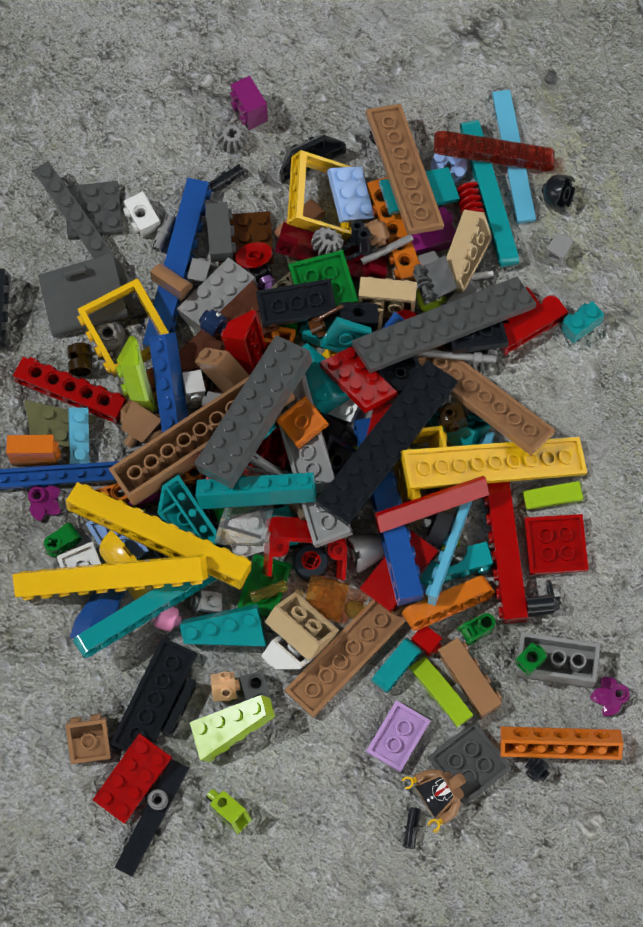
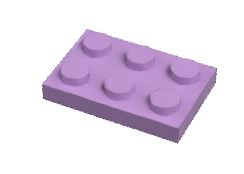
[366,700,431,773]

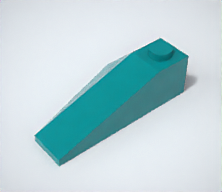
[302,343,351,415]

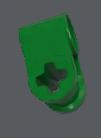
[44,522,82,557]
[457,613,495,646]

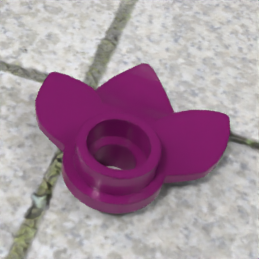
[28,486,61,521]
[590,677,630,717]

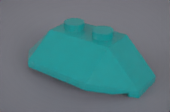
[157,475,222,545]

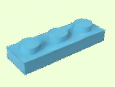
[68,408,89,464]

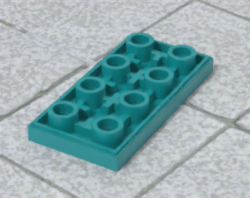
[379,167,460,215]

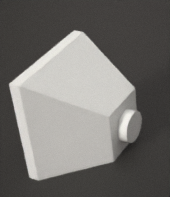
[261,635,321,669]

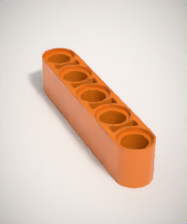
[402,576,495,631]

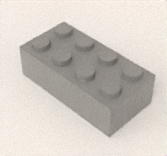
[177,257,259,332]
[515,632,600,688]

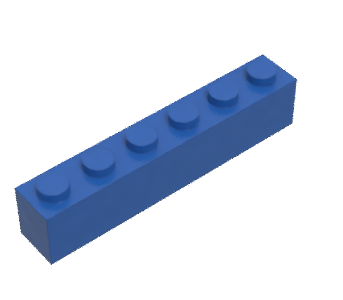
[148,332,188,433]

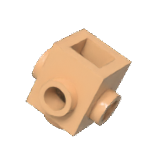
[210,671,240,702]

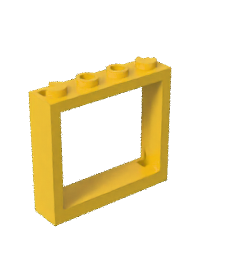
[287,150,352,241]
[77,278,169,378]

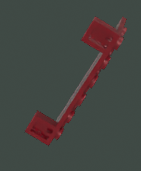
[274,222,388,281]

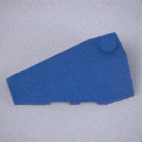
[70,588,125,648]

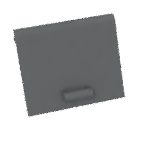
[38,253,128,338]

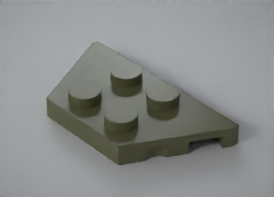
[24,400,96,449]

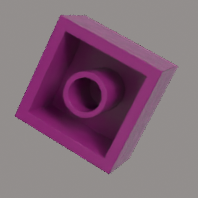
[229,75,268,130]

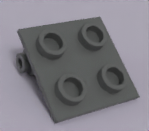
[413,256,457,305]

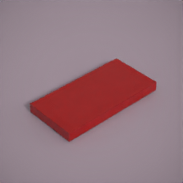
[359,529,439,613]

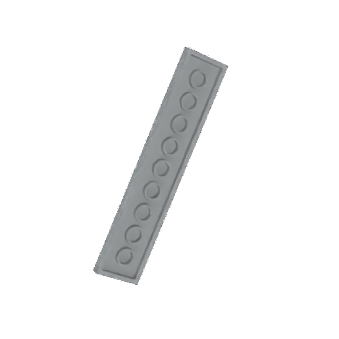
[277,374,353,548]

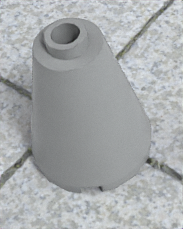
[345,534,385,573]

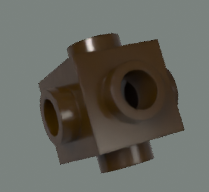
[437,401,468,433]

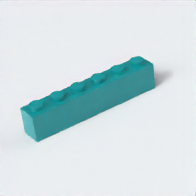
[196,472,317,509]

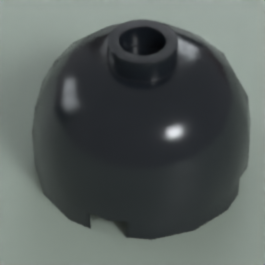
[542,174,575,212]

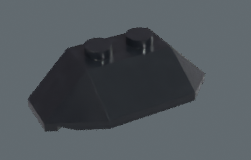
[279,135,346,183]

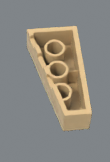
[446,210,493,293]

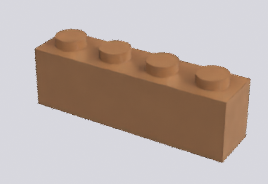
[437,638,502,720]

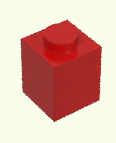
[411,626,443,657]

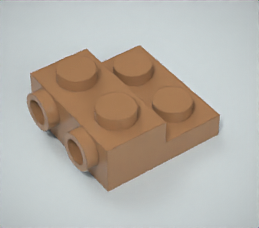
[65,714,111,764]

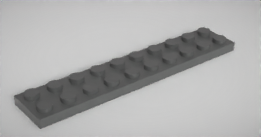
[352,276,536,373]

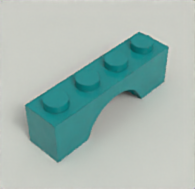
[419,542,493,588]

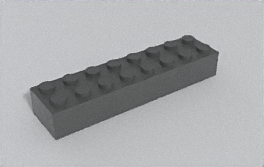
[194,335,313,489]

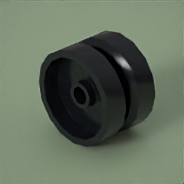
[379,356,421,394]

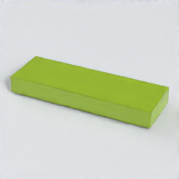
[522,481,583,511]

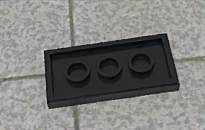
[256,279,337,328]

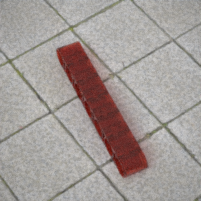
[434,131,555,172]

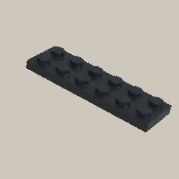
[110,637,198,752]

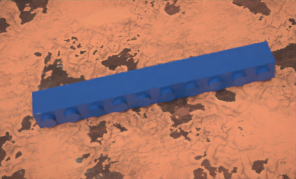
[143,178,212,349]
[353,418,425,606]

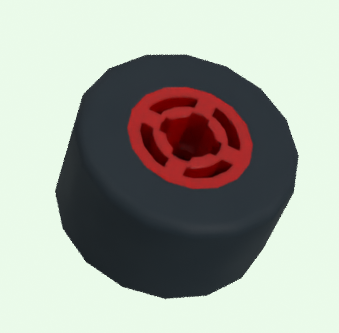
[293,544,329,582]

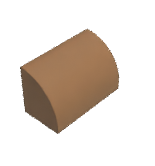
[150,263,193,301]

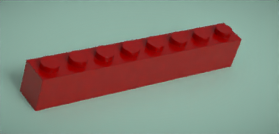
[483,482,528,625]

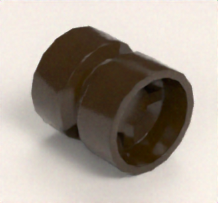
[67,343,93,376]

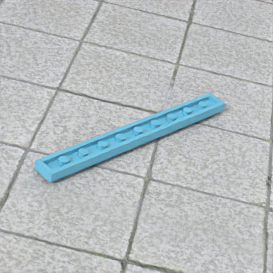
[425,431,495,606]

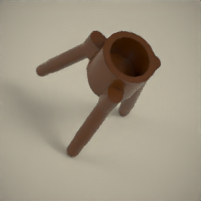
[308,305,343,338]

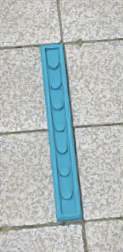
[492,90,536,224]

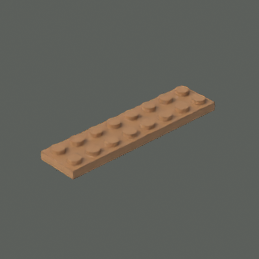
[365,104,444,235]
[418,345,555,456]
[284,600,414,718]

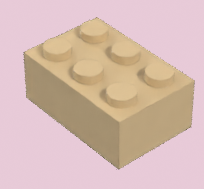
[358,277,417,320]
[265,592,339,661]

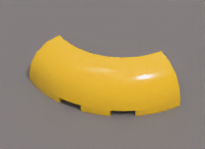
[99,530,155,600]

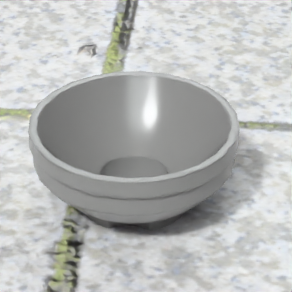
[92,321,126,354]

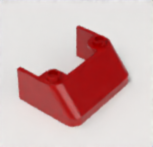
[263,516,347,580]

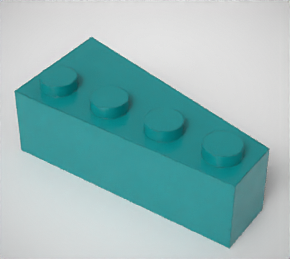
[180,604,267,646]

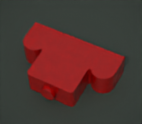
[499,287,568,355]

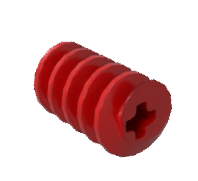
[457,182,485,214]

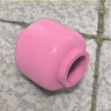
[151,607,182,632]

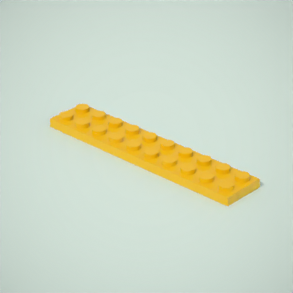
[401,437,587,490]

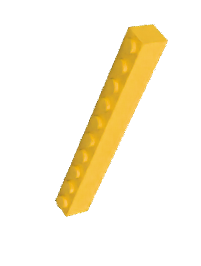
[66,482,251,589]
[12,554,208,600]

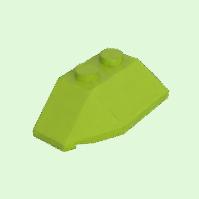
[115,336,157,411]

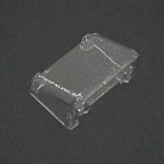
[214,465,278,546]

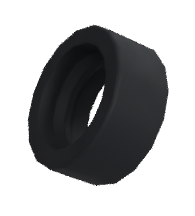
[425,510,454,547]

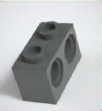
[240,670,276,707]

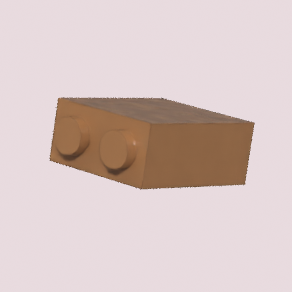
[195,347,249,392]

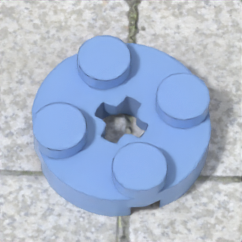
[430,149,467,184]

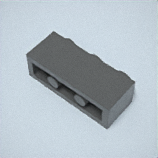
[205,202,236,262]

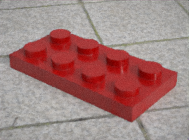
[320,347,397,413]
[92,734,173,824]

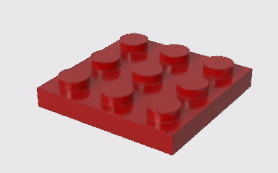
[524,514,589,575]

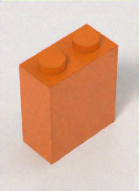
[6,435,61,466]

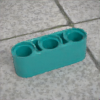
[371,637,422,693]

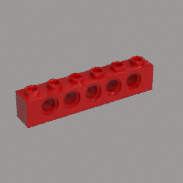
[13,357,126,425]

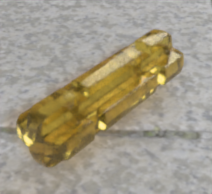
[250,580,288,603]

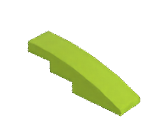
[409,656,473,728]

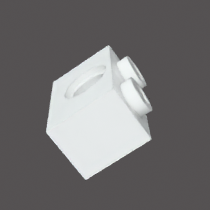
[123,192,161,238]
[182,370,205,409]

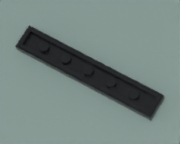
[114,759,190,877]

